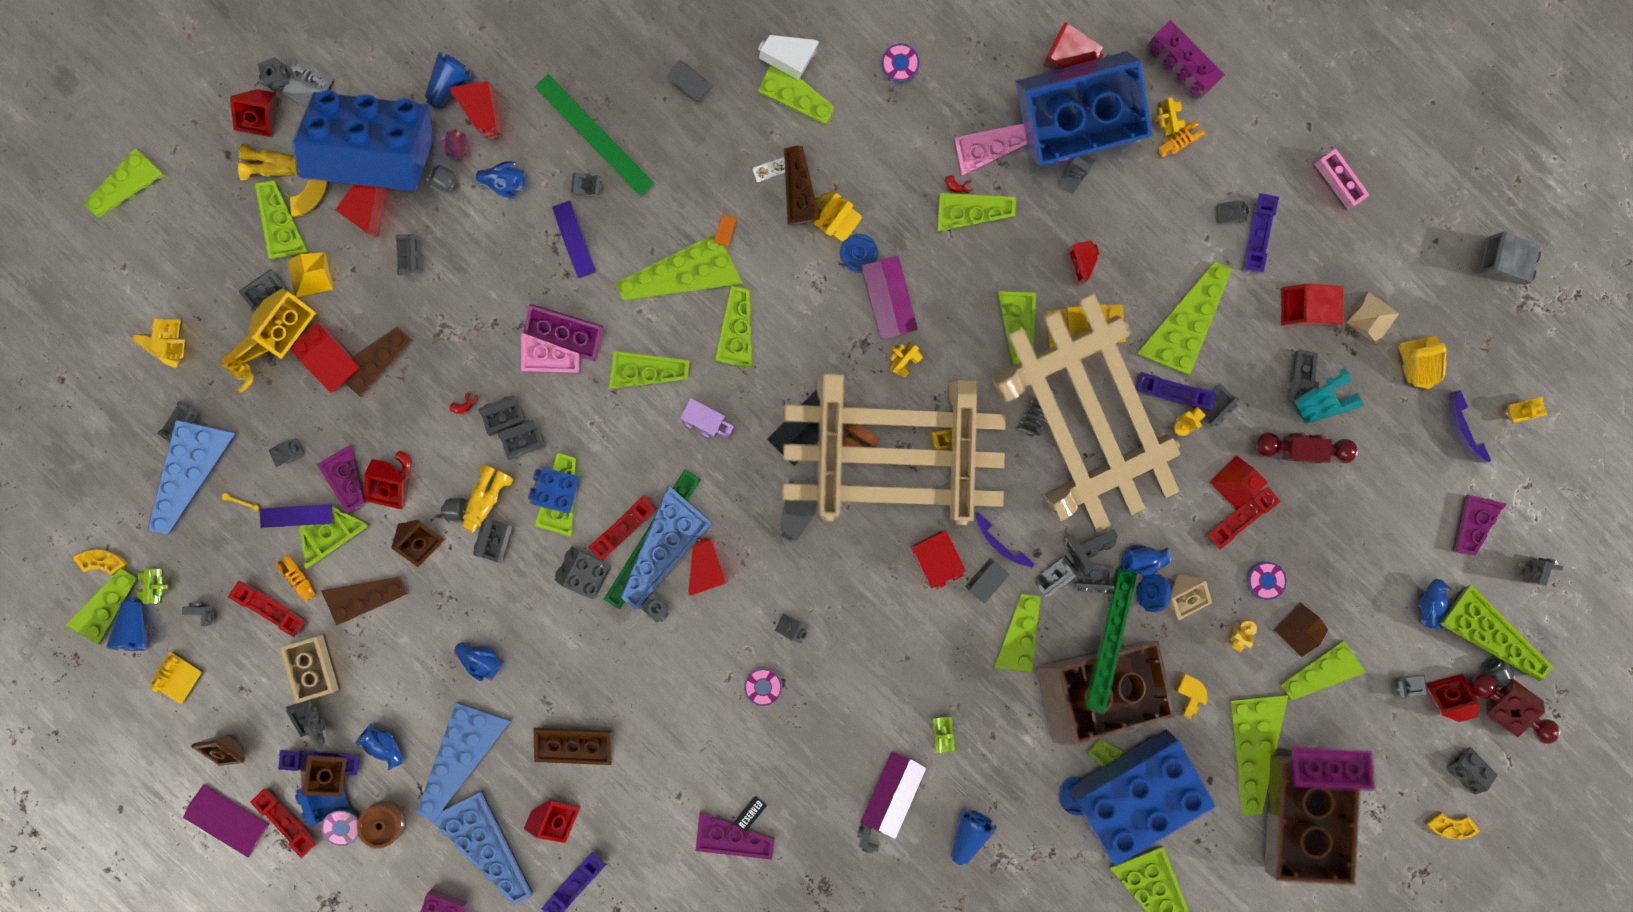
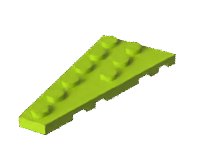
[615,233,743,301]
[1136,262,1232,375]
[1440,584,1553,681]
[1230,694,1289,816]
[1109,846,1189,912]

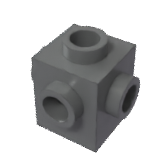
[257,57,289,90]

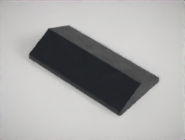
[767,389,844,466]

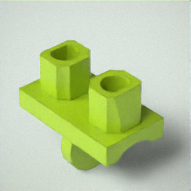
[137,568,168,604]
[932,716,955,753]

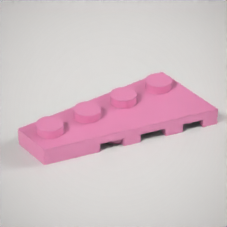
[954,123,1027,176]

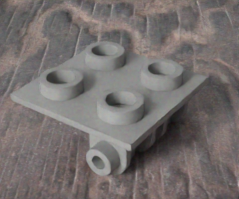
[281,60,333,108]

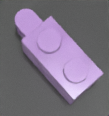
[680,398,735,439]

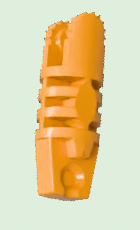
[1158,120,1206,158]
[275,554,316,601]

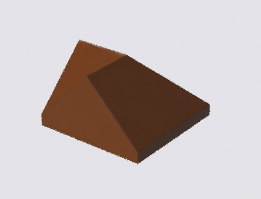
[391,520,444,567]
[1274,603,1328,657]
[191,735,245,766]
[301,755,347,797]

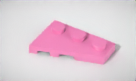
[521,333,580,373]

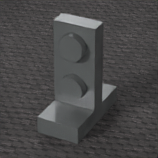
[1058,154,1095,193]
[1288,350,1319,401]
[1064,529,1118,575]

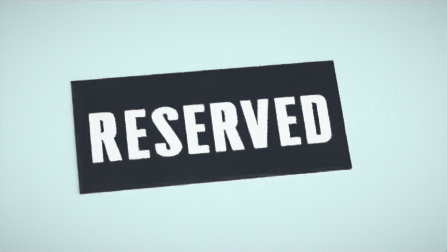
[734,796,767,833]

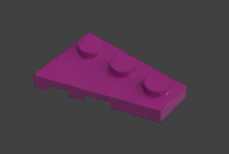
[317,445,365,514]
[1454,495,1506,556]

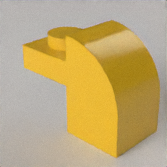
[1174,673,1207,719]

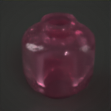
[442,129,470,159]

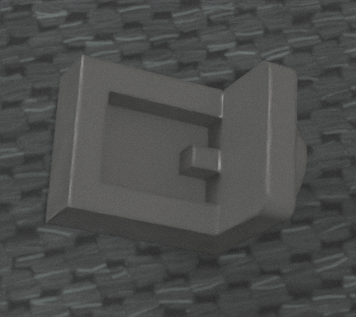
[570,173,602,196]
[1217,200,1249,224]
[268,438,304,467]
[182,602,214,627]
[775,614,809,643]
[1396,674,1428,699]
[857,825,879,853]

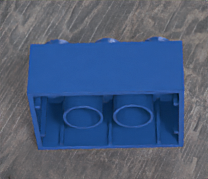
[1015,51,1153,166]
[293,90,433,191]
[1068,729,1216,867]

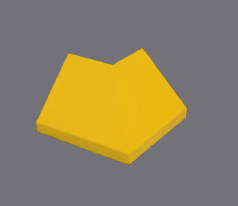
[287,252,333,298]

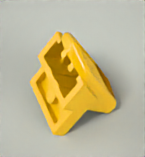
[811,189,862,241]
[133,318,185,368]
[1398,336,1447,389]

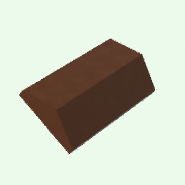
[533,728,612,765]

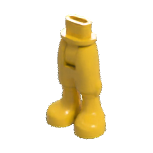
[238,144,299,180]
[460,464,513,533]

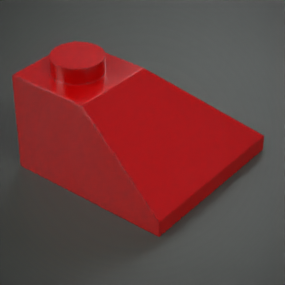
[230,89,277,137]
[1068,240,1099,286]
[1209,455,1268,509]
[364,459,403,510]
[1426,674,1480,722]
[524,800,580,843]

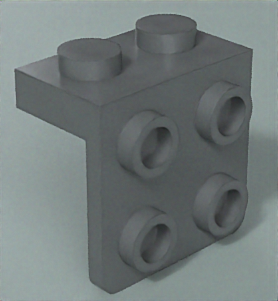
[554,546,610,599]
[286,700,325,752]

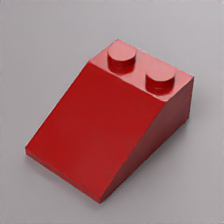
[290,322,360,393]

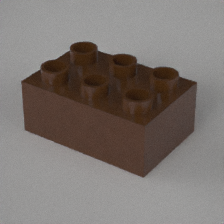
[1264,755,1360,885]

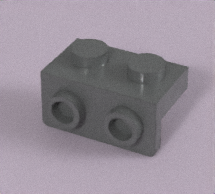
[239,269,285,313]
[1200,384,1239,427]
[478,396,524,436]
[498,420,545,460]
[473,519,512,563]
[1524,558,1564,586]
[1073,563,1114,593]
[1449,747,1497,794]

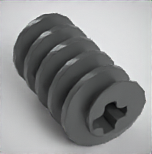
[1016,395,1047,438]

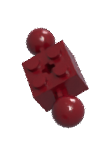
[1256,432,1358,463]
[1471,674,1560,744]

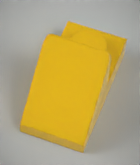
[931,429,952,450]

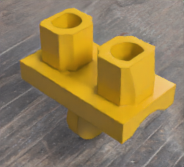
[1153,97,1186,136]
[887,342,923,378]
[1507,396,1547,423]
[1174,407,1206,436]
[1230,620,1257,653]

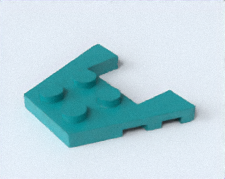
[1295,367,1364,423]

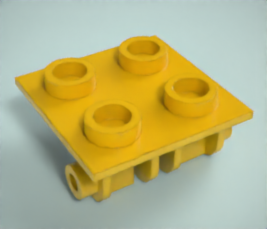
[149,652,202,705]

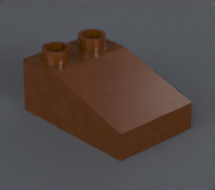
[1036,641,1175,746]

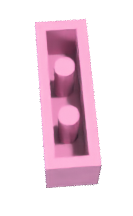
[1314,148,1370,210]

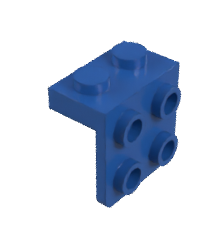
[528,466,579,513]
[295,788,350,827]

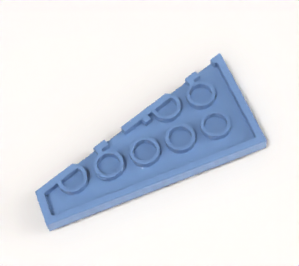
[148,419,235,535]
[620,485,711,610]
[416,703,511,820]
[428,791,532,905]

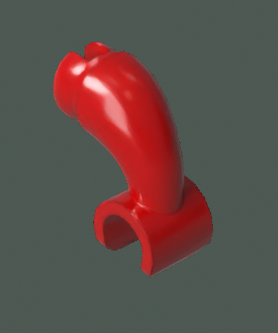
[945,175,974,193]
[449,392,478,415]
[395,451,411,481]

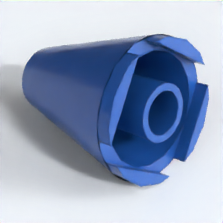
[425,51,473,108]
[106,598,148,651]
[951,808,997,865]

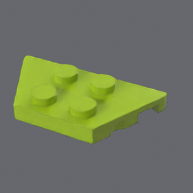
[299,505,369,569]

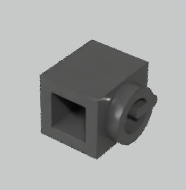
[638,593,670,623]

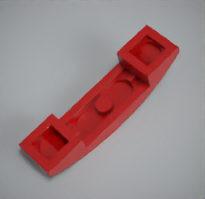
[1207,487,1281,550]
[588,495,657,561]
[228,581,305,638]
[250,788,316,859]

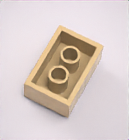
[280,635,339,703]

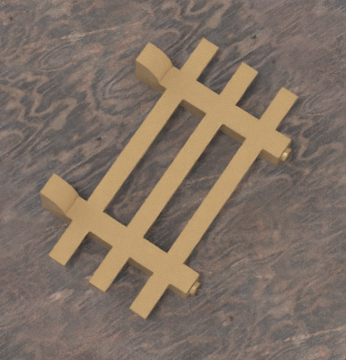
[991,293,1180,532]
[782,374,1006,525]

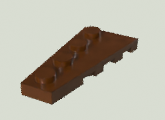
[784,145,820,225]
[344,327,412,397]
[321,576,408,626]

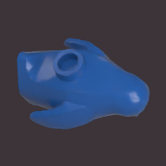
[476,161,526,198]
[1123,545,1172,575]
[1418,579,1450,629]
[454,642,503,681]
[356,723,403,770]

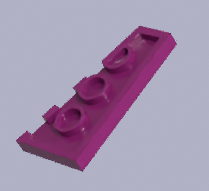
[695,811,774,860]

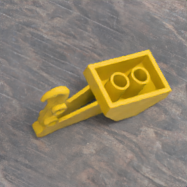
[220,289,316,393]

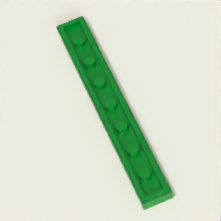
[535,74,654,197]
[603,469,701,610]
[1085,567,1137,714]

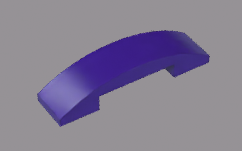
[1244,193,1279,273]
[552,200,596,278]
[1136,372,1216,411]
[1449,390,1491,463]
[259,504,333,528]
[974,512,1035,567]
[278,750,359,776]
[541,852,606,912]

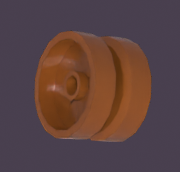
[842,423,880,448]
[357,801,405,849]

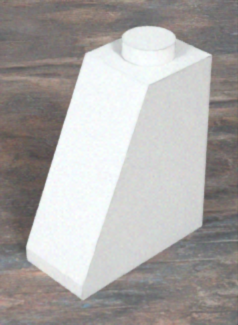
[758,35,819,80]

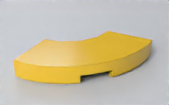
[290,179,329,217]
[72,549,128,576]
[1425,811,1480,839]

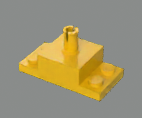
[1046,304,1126,348]

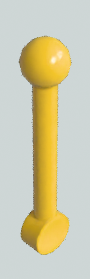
[222,493,260,511]

